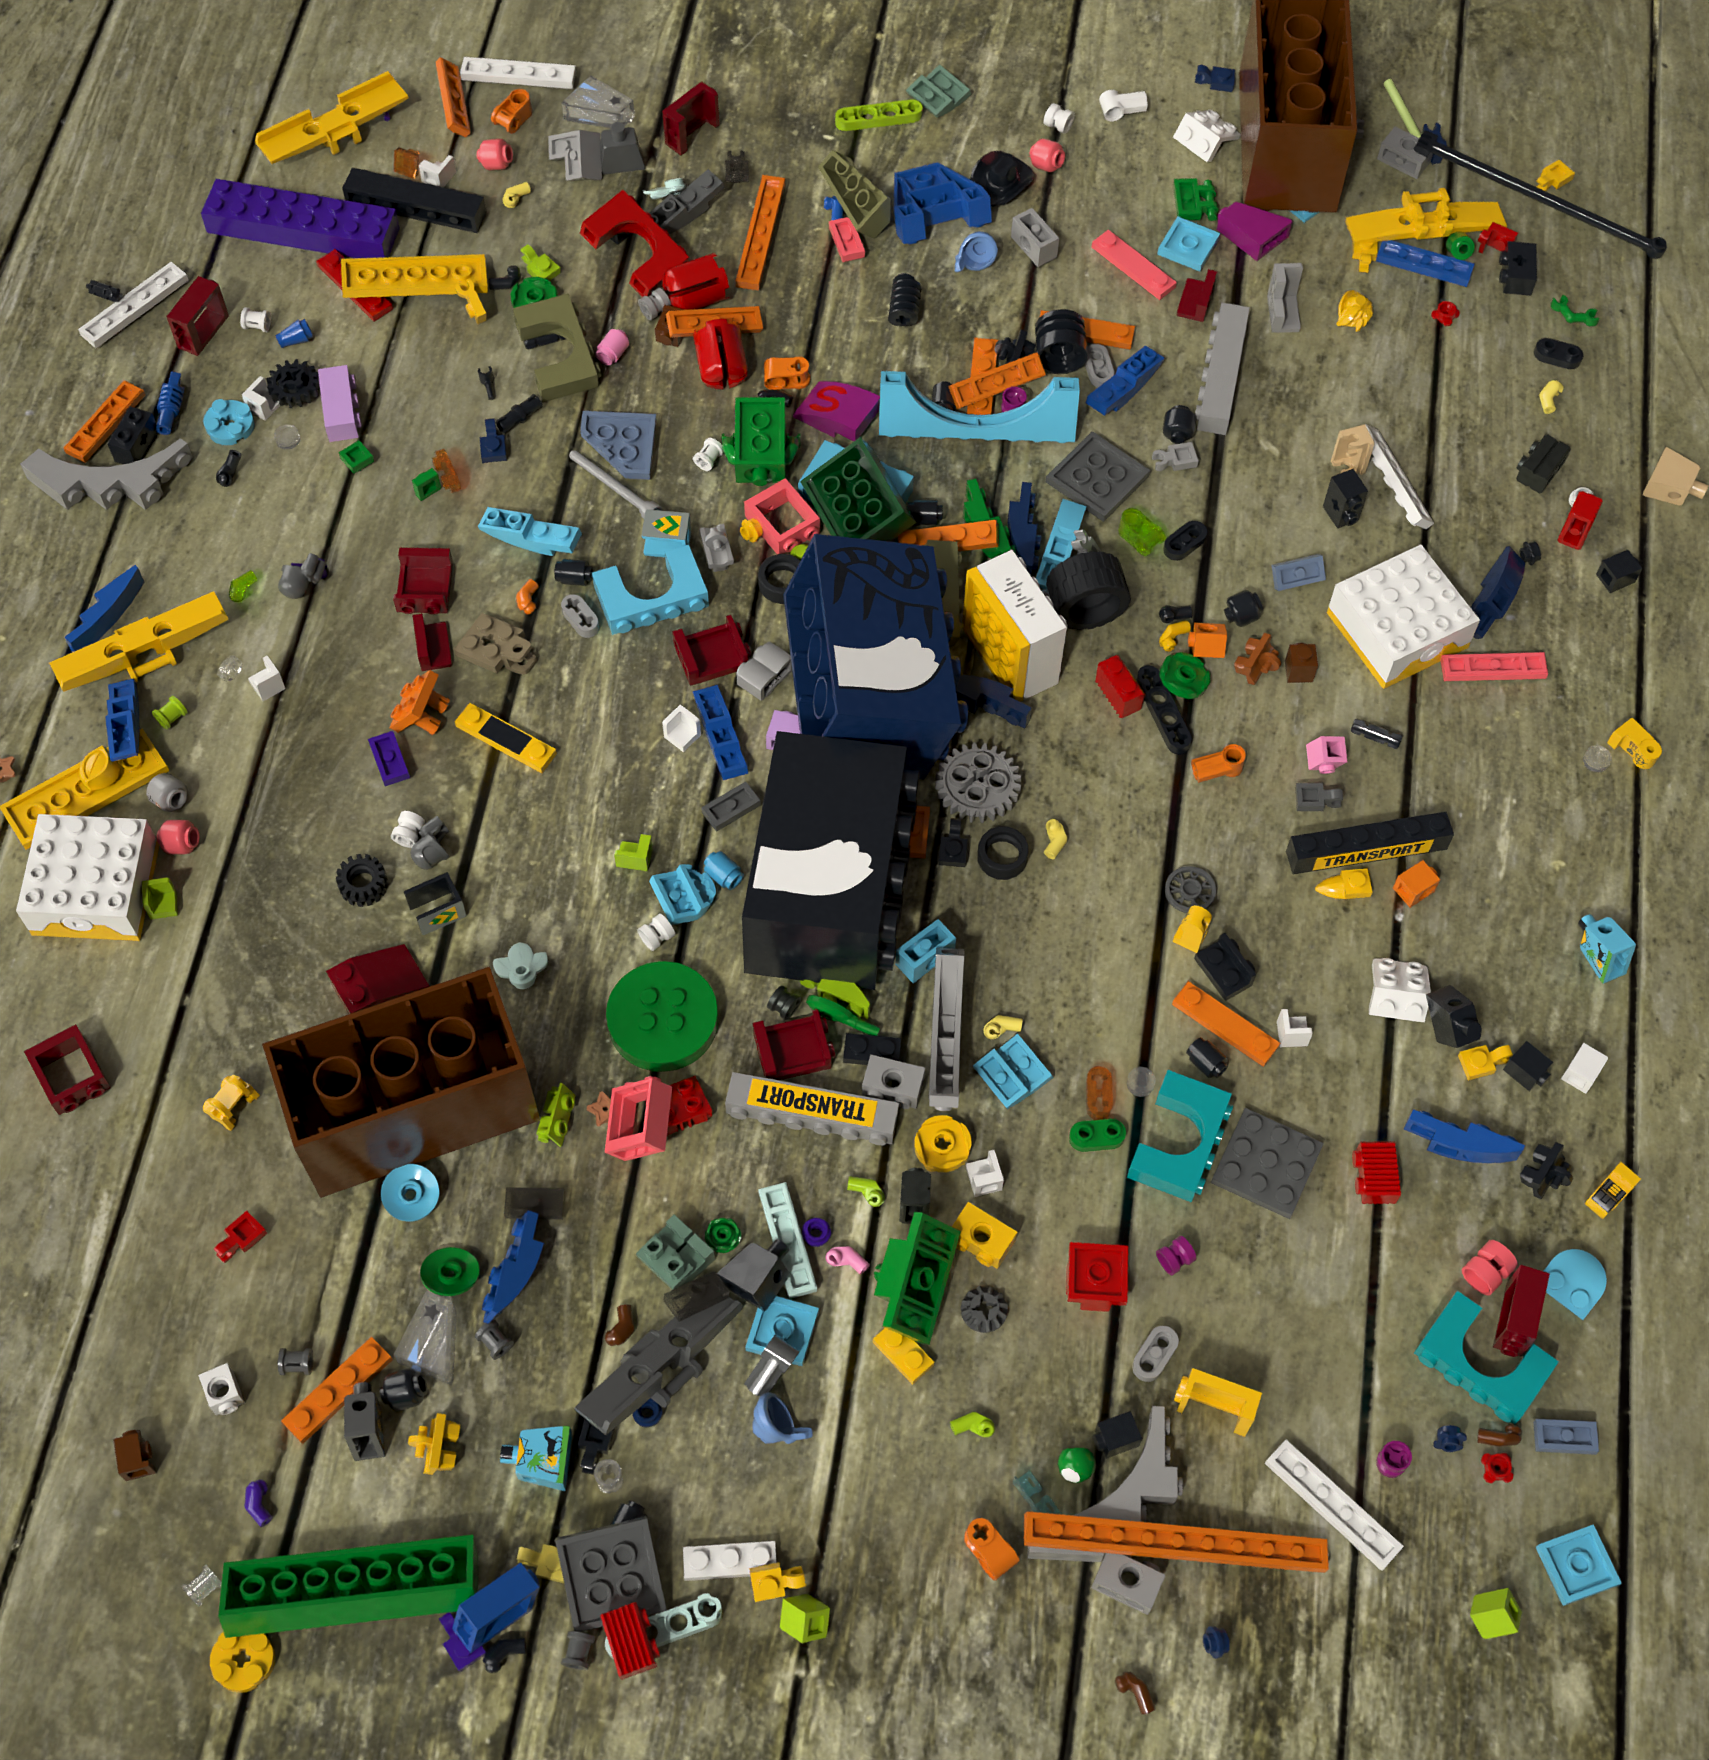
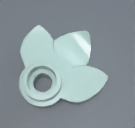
[643,178,687,200]
[493,942,548,989]

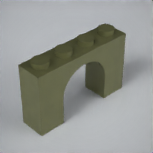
[513,294,601,402]

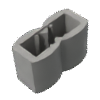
[736,641,792,701]

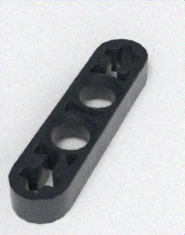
[1136,665,1192,755]

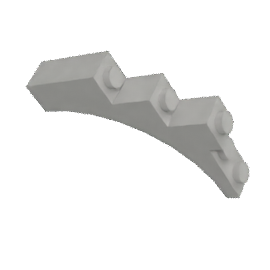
[20,438,193,510]
[929,948,964,1111]
[1028,1406,1183,1562]

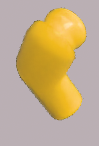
[1159,621,1191,652]

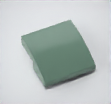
[906,65,972,118]

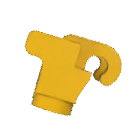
[203,1075,260,1131]

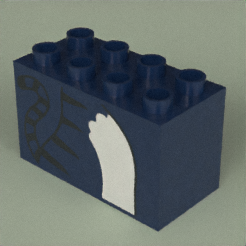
[783,534,968,780]

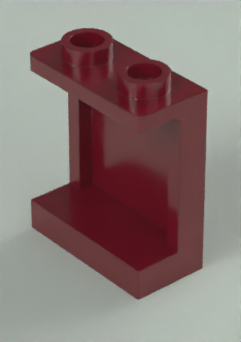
[662,81,720,156]
[393,547,453,615]
[672,615,751,686]
[752,1009,835,1081]

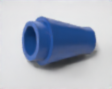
[275,319,314,348]

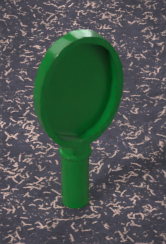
[806,995,880,1036]

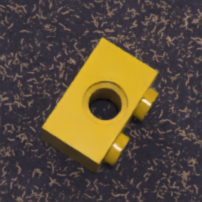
[952,1202,1018,1269]

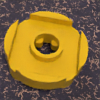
[914,1115,972,1173]
[210,1632,275,1693]

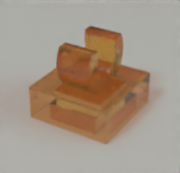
[394,147,419,179]

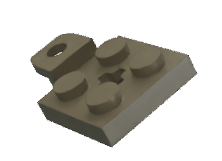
[453,613,537,674]

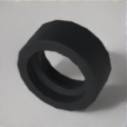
[758,554,800,604]
[978,826,1029,880]

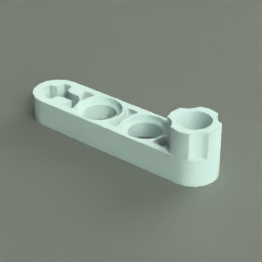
[605,1593,722,1658]

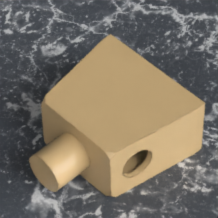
[1642,447,1709,505]

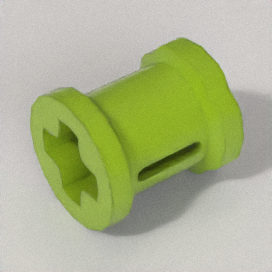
[152,696,188,730]

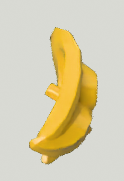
[1336,290,1373,332]

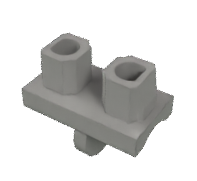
[699,524,734,572]

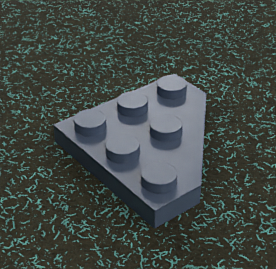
[580,411,657,480]

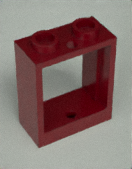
[166,276,229,356]
[24,1024,111,1115]
[1492,1265,1550,1357]

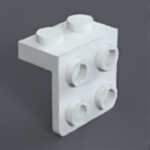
[1173,110,1241,162]
[1368,958,1431,1022]

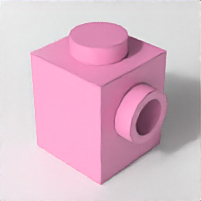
[1306,736,1347,774]

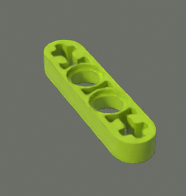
[835,99,922,131]

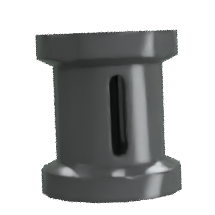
[475,1320,514,1360]
[278,1348,313,1375]
[561,1631,595,1670]

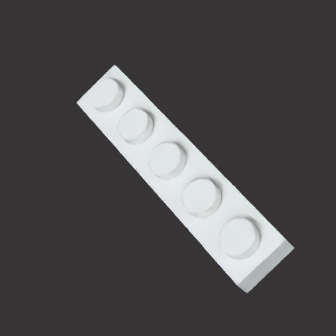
[460,57,576,89]
[78,262,189,348]
[1365,424,1434,529]
[1265,1440,1404,1571]

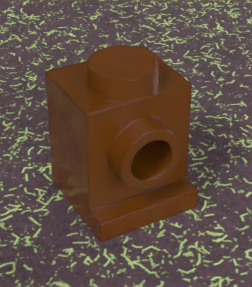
[655,305,684,347]
[113,1430,156,1481]

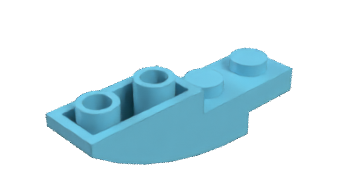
[1036,499,1087,590]
[478,507,582,556]

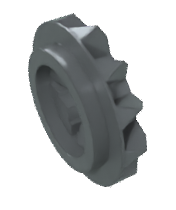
[961,1286,1008,1333]

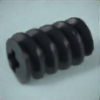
[888,273,922,327]

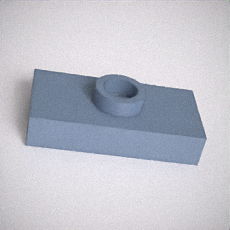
[1272,554,1326,591]
[1533,1419,1599,1455]

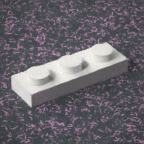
[683,1541,776,1581]

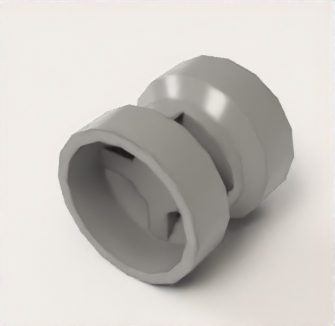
[638,288,671,320]

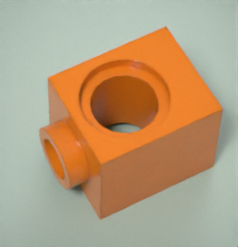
[1188,623,1227,658]
[1393,860,1440,908]

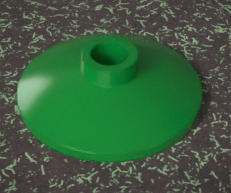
[420,1247,479,1296]

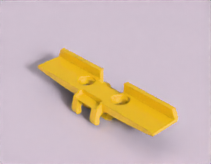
[255,71,409,164]
[1345,188,1507,244]
[49,591,229,692]

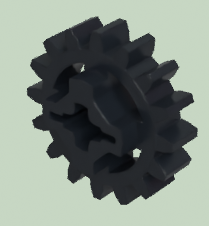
[266,359,320,408]

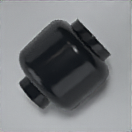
[1162,405,1196,444]
[1223,590,1264,627]
[380,1368,427,1411]

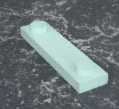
[758,1182,817,1299]

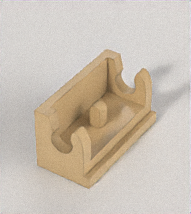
[1331,424,1375,475]

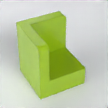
[614,834,653,871]
[142,877,178,920]
[1470,1588,1522,1639]
[780,1594,830,1643]

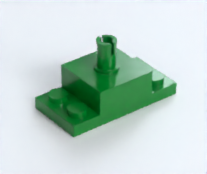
[874,1212,961,1345]

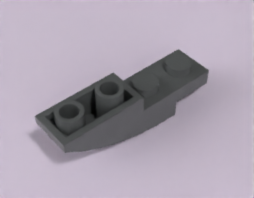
[649,169,725,234]

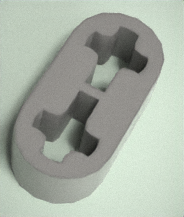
[561,594,599,638]

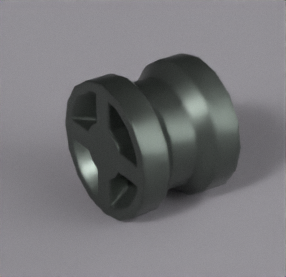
[767,985,801,1020]

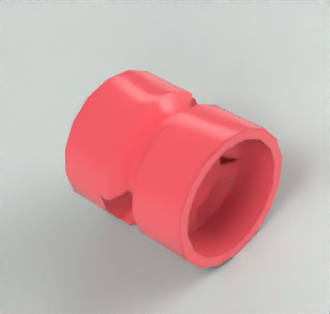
[1462,1240,1518,1296]

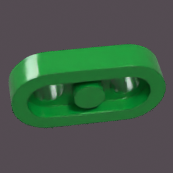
[1069,1119,1126,1152]

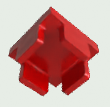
[1066,1242,1128,1312]

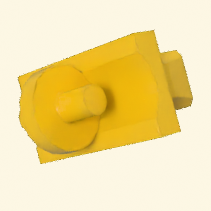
[408,1413,460,1475]

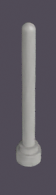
[569,450,662,519]

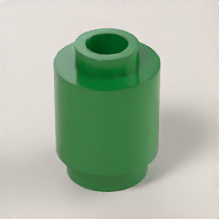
[1446,232,1475,260]

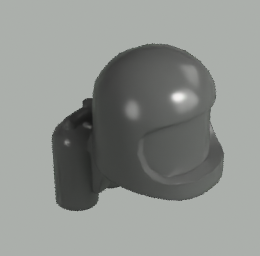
[278,553,326,599]
[410,816,450,870]

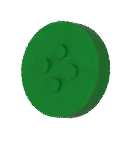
[606,961,718,1072]

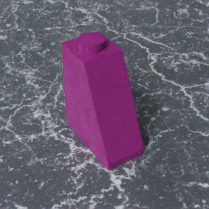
[1216,201,1292,261]

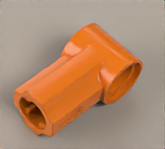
[1191,744,1246,783]

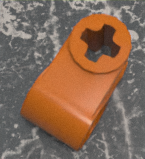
[491,89,532,134]
[764,357,810,390]
[964,1518,1019,1581]

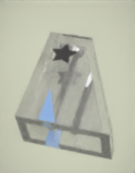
[562,76,635,128]
[394,1291,457,1385]

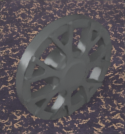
[1165,866,1216,913]

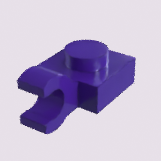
[439,1612,486,1672]

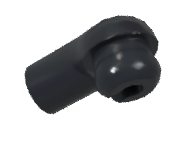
[489,265,522,290]

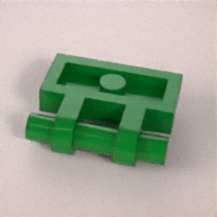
[1173,178,1218,221]

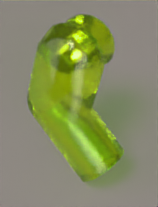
[229,570,258,603]

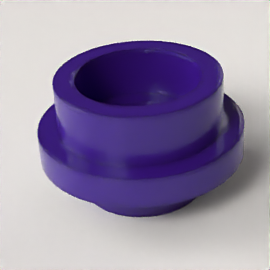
[802,1218,831,1247]

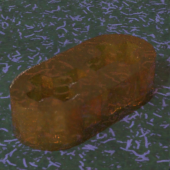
[1086,1066,1113,1120]

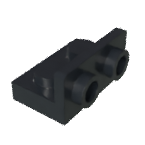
[1194,933,1256,1001]

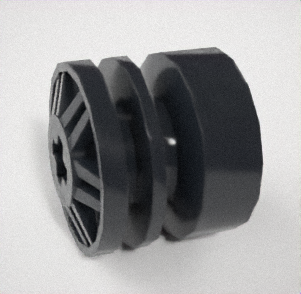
[1035,309,1087,374]

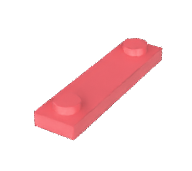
[1091,230,1177,300]
[1440,652,1548,681]

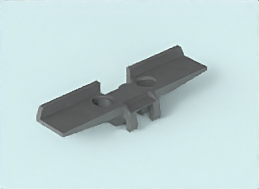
[575,1283,743,1435]

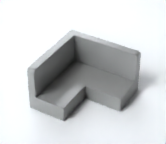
[548,130,602,181]
[1267,263,1303,333]

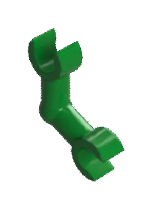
[1551,294,1600,327]

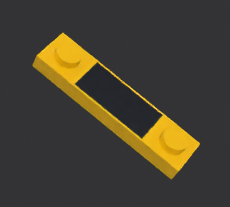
[455,703,557,773]

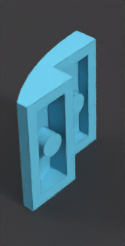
[973,1033,1054,1109]

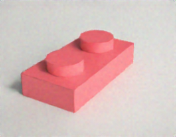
[829,217,865,262]

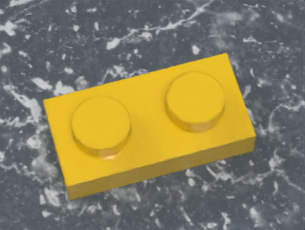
[872,1328,934,1385]

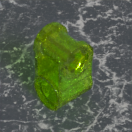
[1118,508,1166,556]

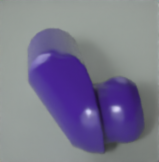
[244,1479,273,1527]

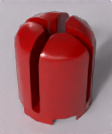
[662,253,729,310]
[693,319,748,390]

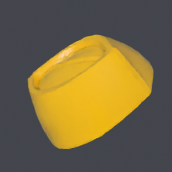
[79,745,120,790]

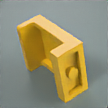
[1174,1368,1262,1437]

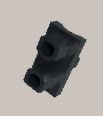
[994,329,1036,364]
[1520,1142,1573,1200]

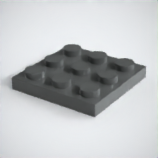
[1045,431,1150,522]
[1211,1108,1324,1219]
[555,1516,666,1632]

